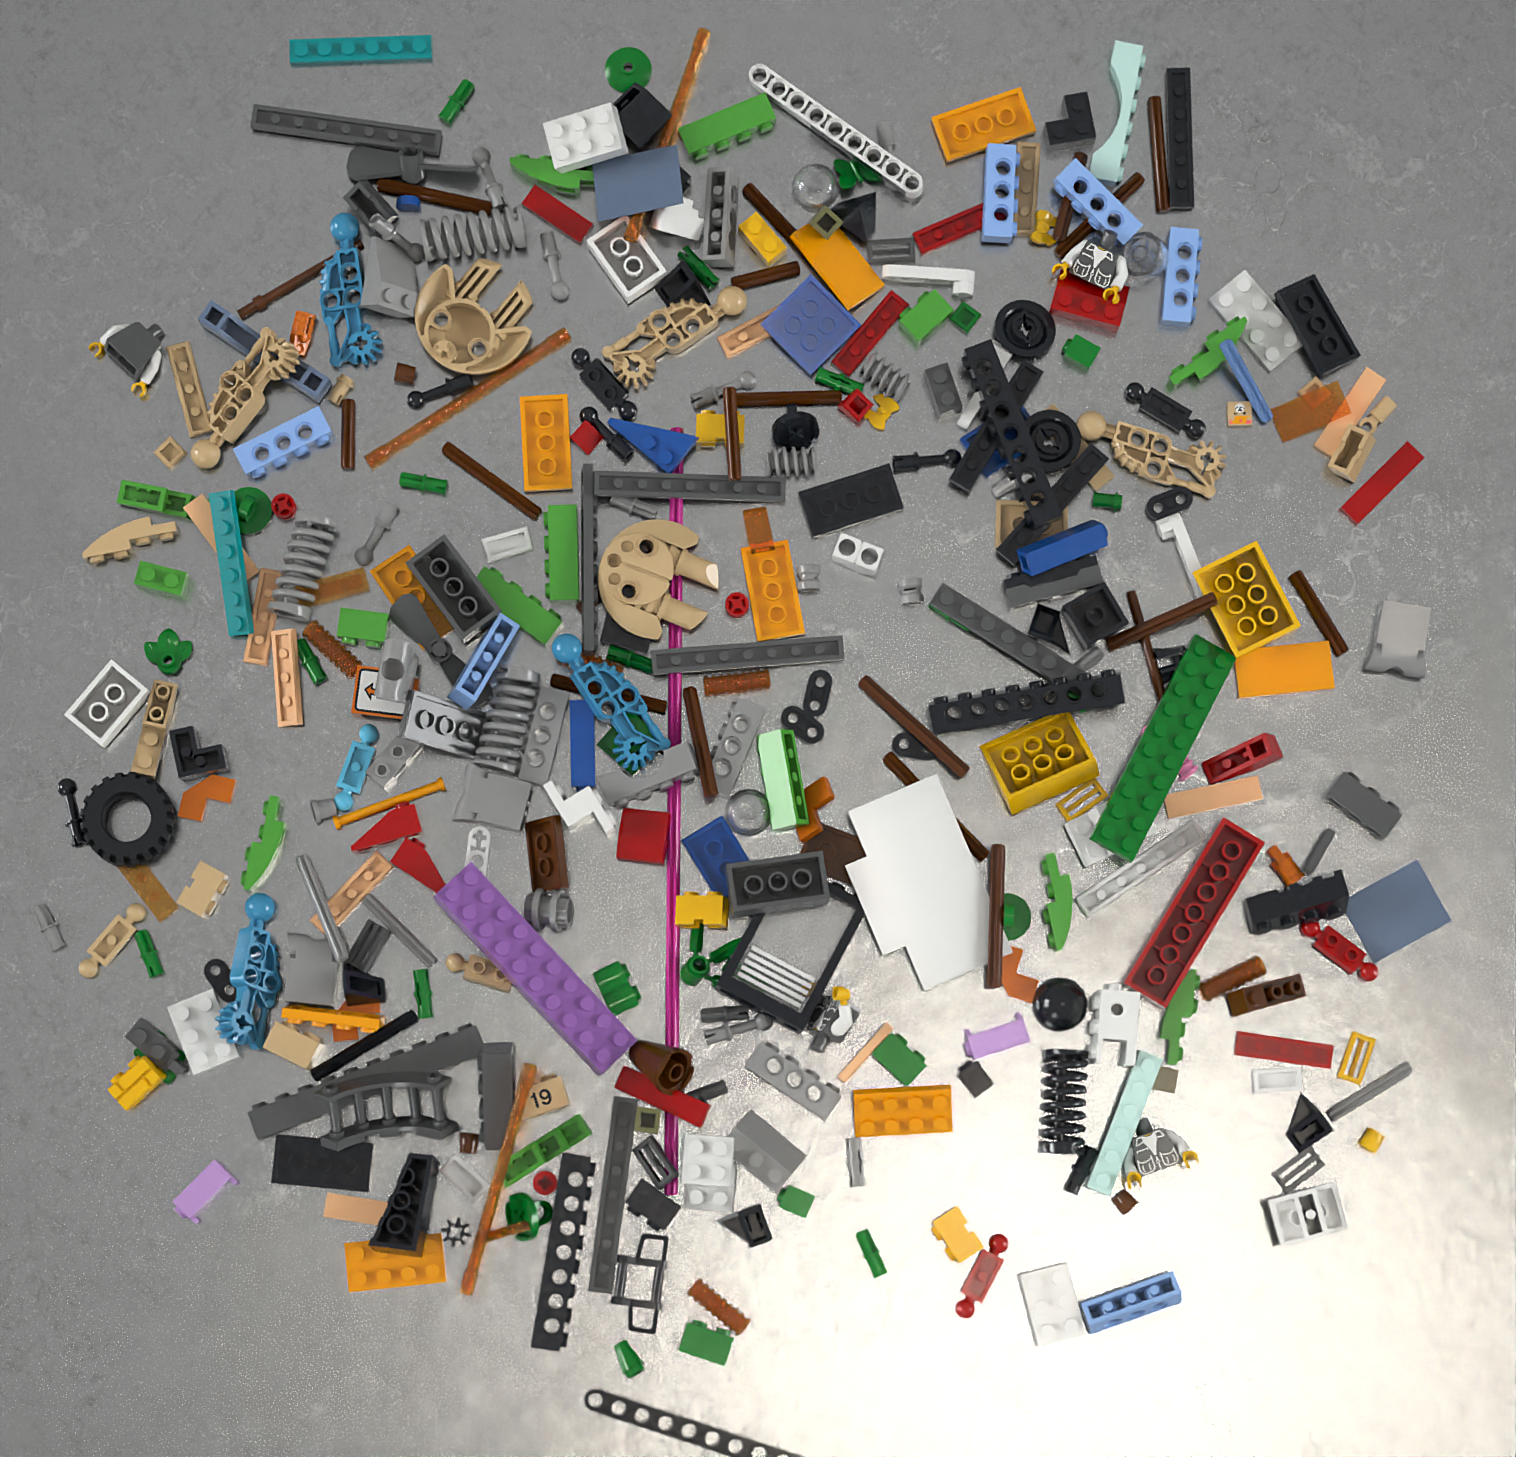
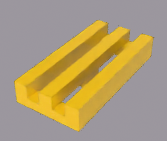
[1055,778,1108,822]
[1337,1031,1376,1086]

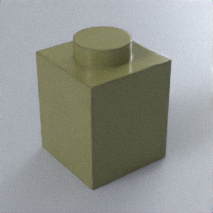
[807,205,843,240]
[634,1106,662,1135]

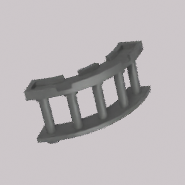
[313,1072,459,1151]

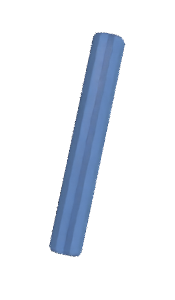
[1219,339,1273,423]

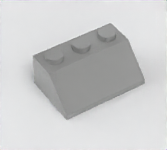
[728,1110,807,1193]

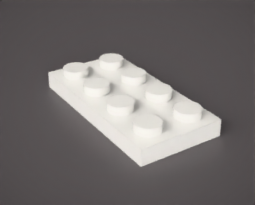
[1208,270,1303,373]

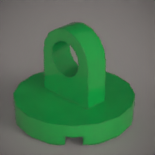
[234,487,273,535]
[1003,893,1032,941]
[505,1192,553,1242]

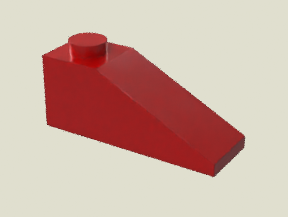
[1202,732,1283,785]
[351,801,424,854]
[390,837,446,893]

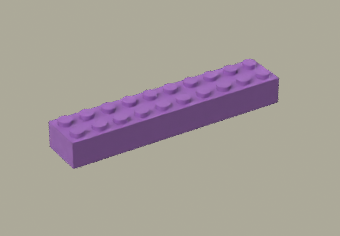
[433,862,637,1076]

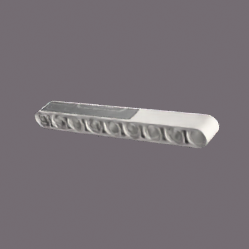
[749,64,924,198]

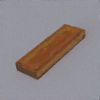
[294,567,370,608]
[117,864,180,923]

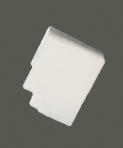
[649,196,705,241]
[832,532,884,576]

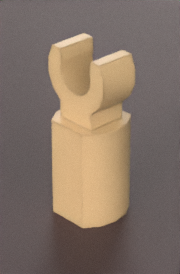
[1358,396,1397,435]

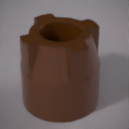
[394,362,416,384]
[459,1132,479,1154]
[1112,1189,1139,1215]

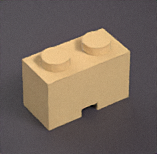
[1328,424,1376,482]
[176,860,229,918]

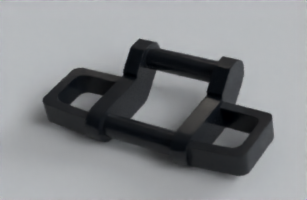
[610,1234,669,1334]

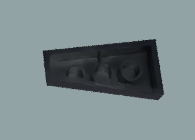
[1244,869,1349,934]
[368,1153,439,1258]

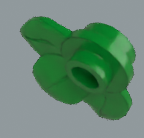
[144,628,192,674]

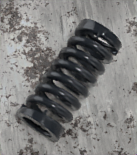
[1040,1049,1089,1155]

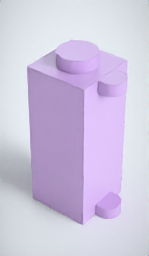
[964,1012,1031,1060]
[172,1159,238,1224]

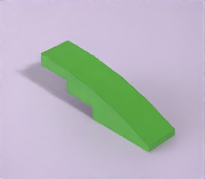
[116,480,210,521]
[494,1113,592,1188]

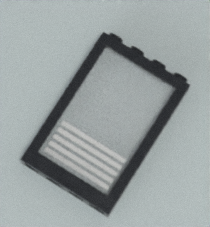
[715,882,865,1035]

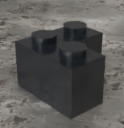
[1043,92,1096,152]
[169,726,230,781]

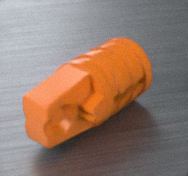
[289,311,317,356]
[1267,845,1305,887]

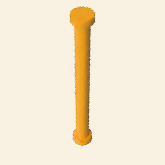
[332,777,446,830]

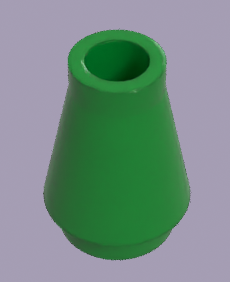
[614,1340,645,1379]

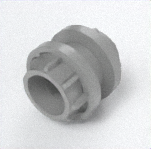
[524,888,573,932]

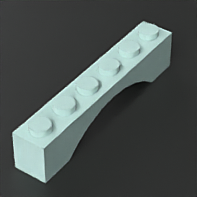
[1089,40,1146,188]
[1085,1049,1163,1196]

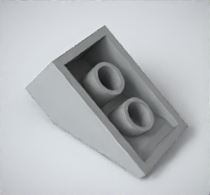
[360,236,419,318]

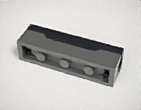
[1002,553,1104,611]

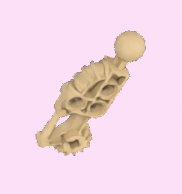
[602,286,747,389]
[191,327,300,469]
[1077,411,1226,498]

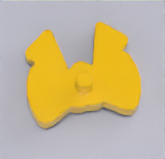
[1029,210,1057,246]
[864,393,900,431]

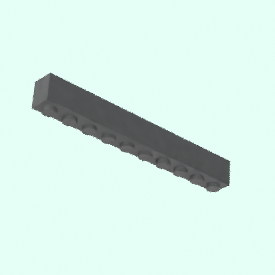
[247,1023,484,1140]

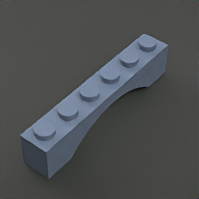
[198,300,332,403]

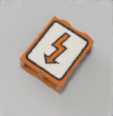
[351,665,420,719]

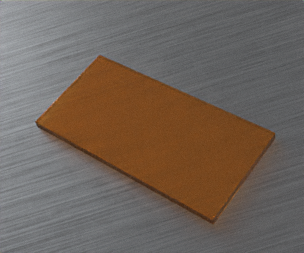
[1270,380,1351,443]

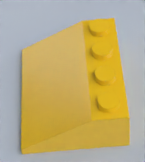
[1192,540,1301,658]
[979,712,1100,815]

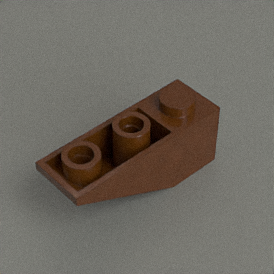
[1226,973,1307,1017]

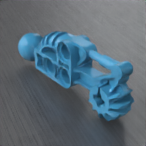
[319,212,383,368]
[552,633,671,771]
[215,893,281,1050]

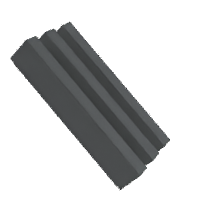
[866,237,916,265]
[1302,828,1336,876]
[345,919,390,973]
[632,1136,679,1190]
[1272,1146,1326,1194]

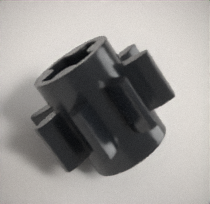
[441,1217,471,1248]

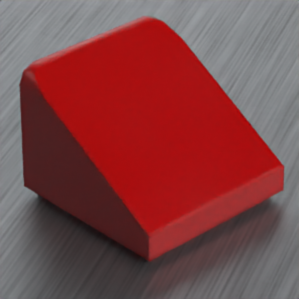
[837,388,874,423]
[570,420,604,455]

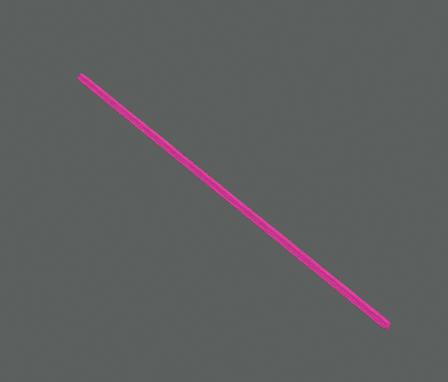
[664,427,683,1195]

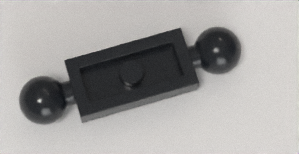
[571,348,637,420]
[1125,382,1206,438]

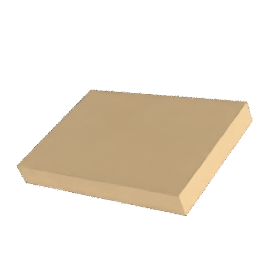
[995,500,1068,548]

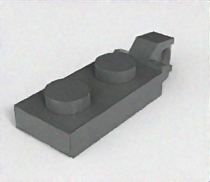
[125,1018,188,1076]

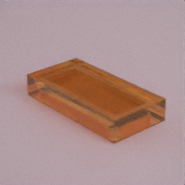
[742,506,775,554]
[484,1221,530,1243]

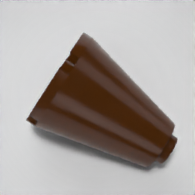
[629,1040,694,1095]

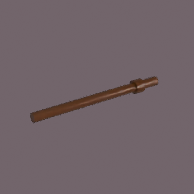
[237,239,364,319]
[1126,590,1165,705]

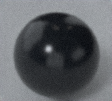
[1033,977,1088,1032]

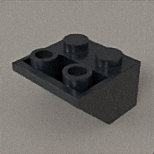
[613,82,673,148]

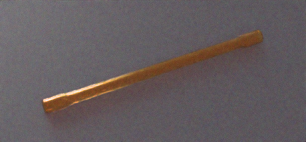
[623,28,711,243]
[364,327,571,469]
[459,1063,538,1296]

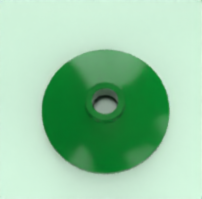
[605,47,652,93]

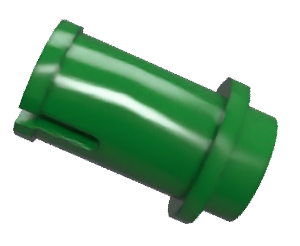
[1093,492,1123,511]

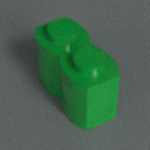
[592,961,642,1017]

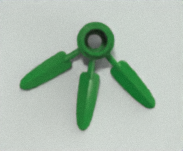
[680,924,741,988]

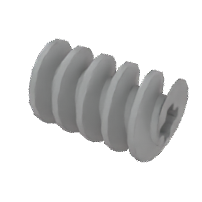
[859,351,912,402]
[767,447,815,477]

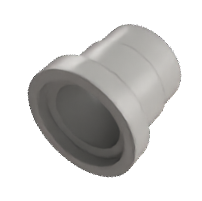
[310,798,337,824]

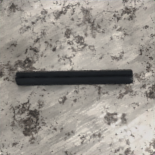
[310,1010,419,1081]

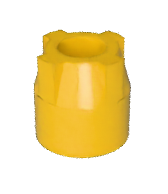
[1359,1127,1385,1154]

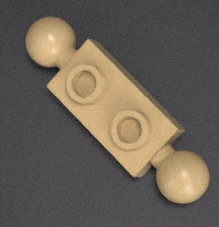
[78,903,146,978]
[445,953,520,993]

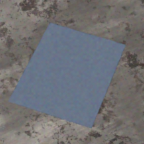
[592,144,684,222]
[1346,860,1452,963]

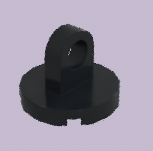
[771,403,820,450]

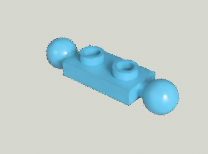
[334,724,378,811]

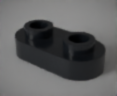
[1146,486,1193,520]
[803,670,832,718]
[781,706,824,745]
[892,732,937,762]
[204,959,237,1003]

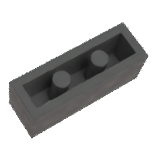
[1324,771,1402,840]

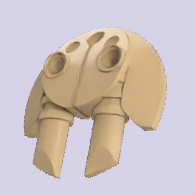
[415,258,533,375]
[597,519,719,640]

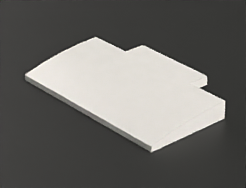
[845,774,1013,991]

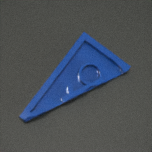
[607,418,699,473]

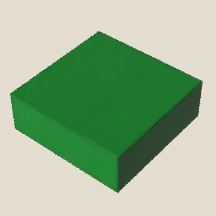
[948,301,982,335]

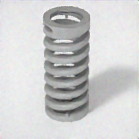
[420,205,527,262]
[267,511,338,622]
[473,664,541,774]

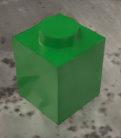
[1062,334,1101,373]
[776,1185,816,1219]

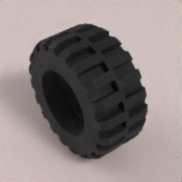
[80,772,176,868]

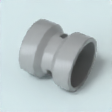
[797,564,821,592]
[898,577,924,606]

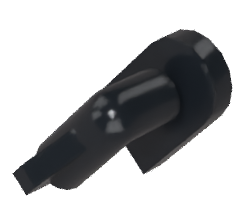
[1153,645,1186,684]

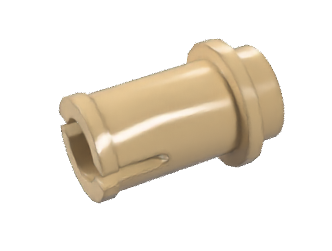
[326,374,354,406]

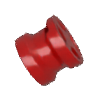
[271,493,297,520]
[725,592,749,619]
[533,1171,558,1195]

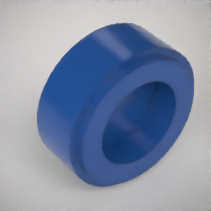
[396,195,420,212]

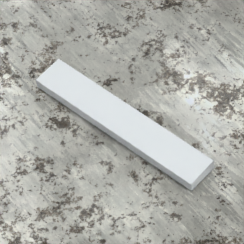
[1074,818,1207,919]

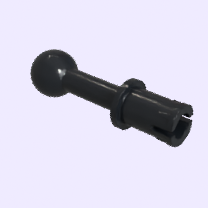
[406,374,474,410]
[579,406,634,461]
[892,449,962,471]
[57,778,87,847]

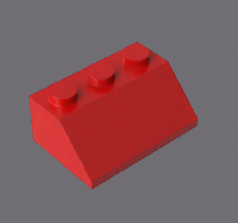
[1049,270,1130,333]

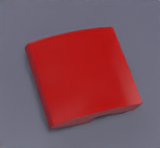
[616,808,672,864]

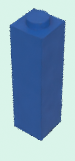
[1017,519,1108,576]
[570,700,596,793]

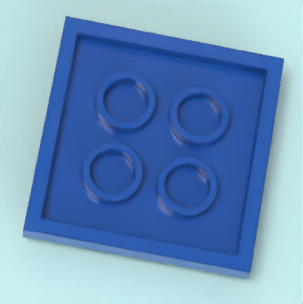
[760,274,861,376]

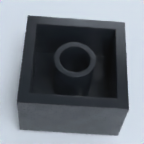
[1061,581,1129,651]

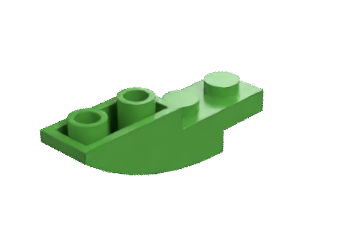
[509,154,595,195]
[1169,316,1247,387]
[241,795,287,892]
[1041,852,1073,953]
[1158,969,1200,1066]

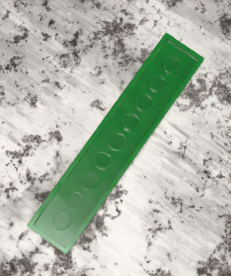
[1089,634,1236,863]

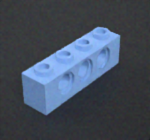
[981,143,1020,243]
[1052,158,1143,248]
[1160,227,1203,327]
[233,406,334,479]
[447,613,520,710]
[1081,1271,1182,1335]

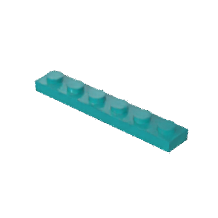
[289,35,432,65]
[209,490,254,636]

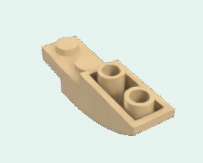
[82,517,179,564]
[130,679,178,779]

